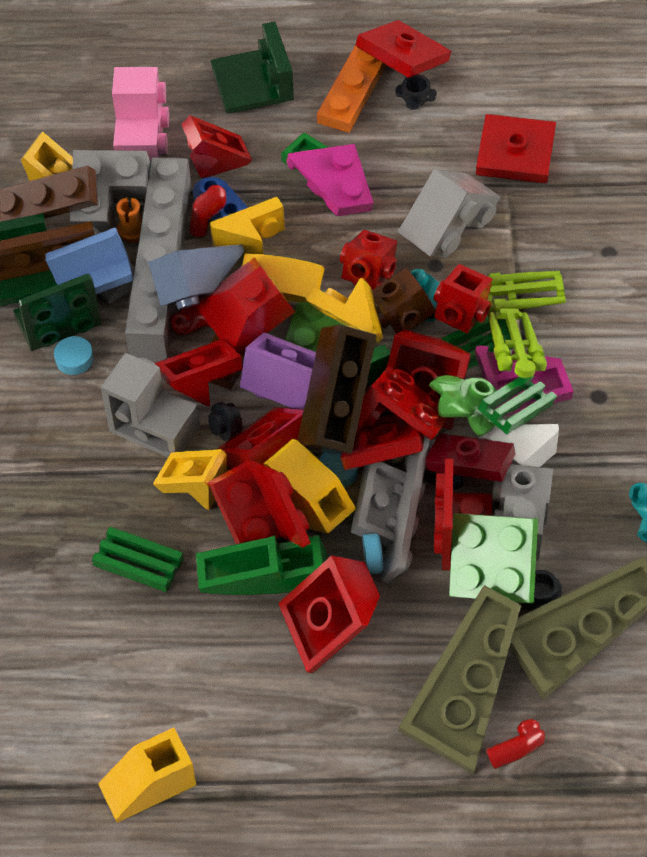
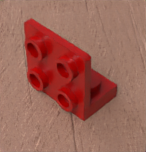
[356,366,449,440]
[208,459,311,548]
[434,459,492,570]

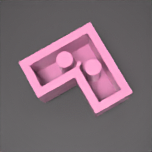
[112,67,169,160]

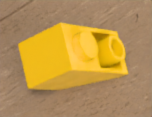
[264,439,356,534]
[98,727,196,823]

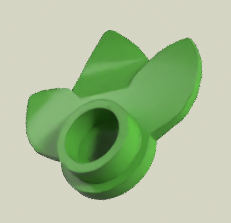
[429,375,497,436]

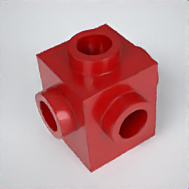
[340,229,398,290]
[433,264,493,333]

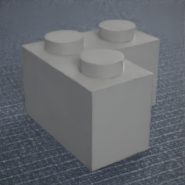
[70,150,151,233]
[398,168,501,258]
[101,353,200,457]

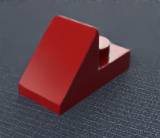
[181,115,252,178]
[155,339,243,407]

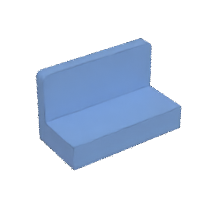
[45,227,133,294]

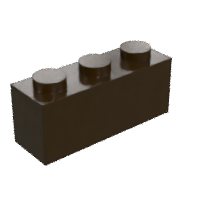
[297,324,377,454]

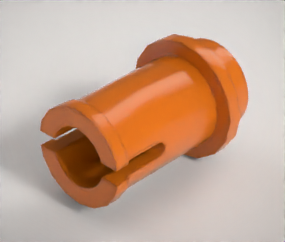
[116,197,142,243]

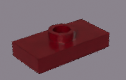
[425,433,516,482]

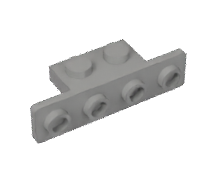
[351,436,430,584]

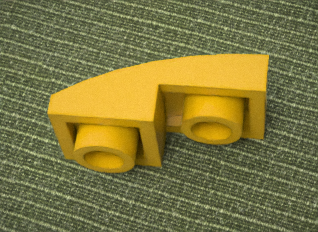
[242,253,325,303]

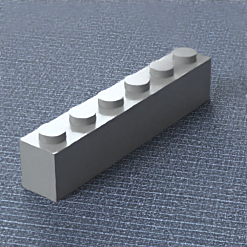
[125,157,192,362]

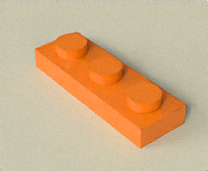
[317,46,386,133]

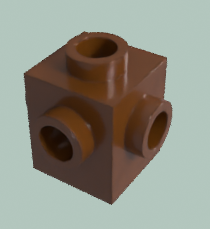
[372,267,436,334]

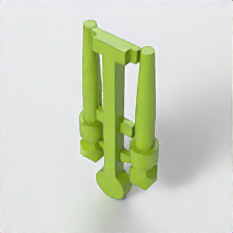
[487,271,566,314]
[488,309,547,378]

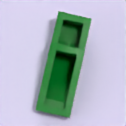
[196,535,328,595]

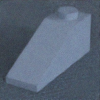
[148,244,244,310]

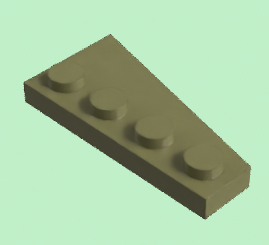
[509,557,647,701]
[398,585,521,775]

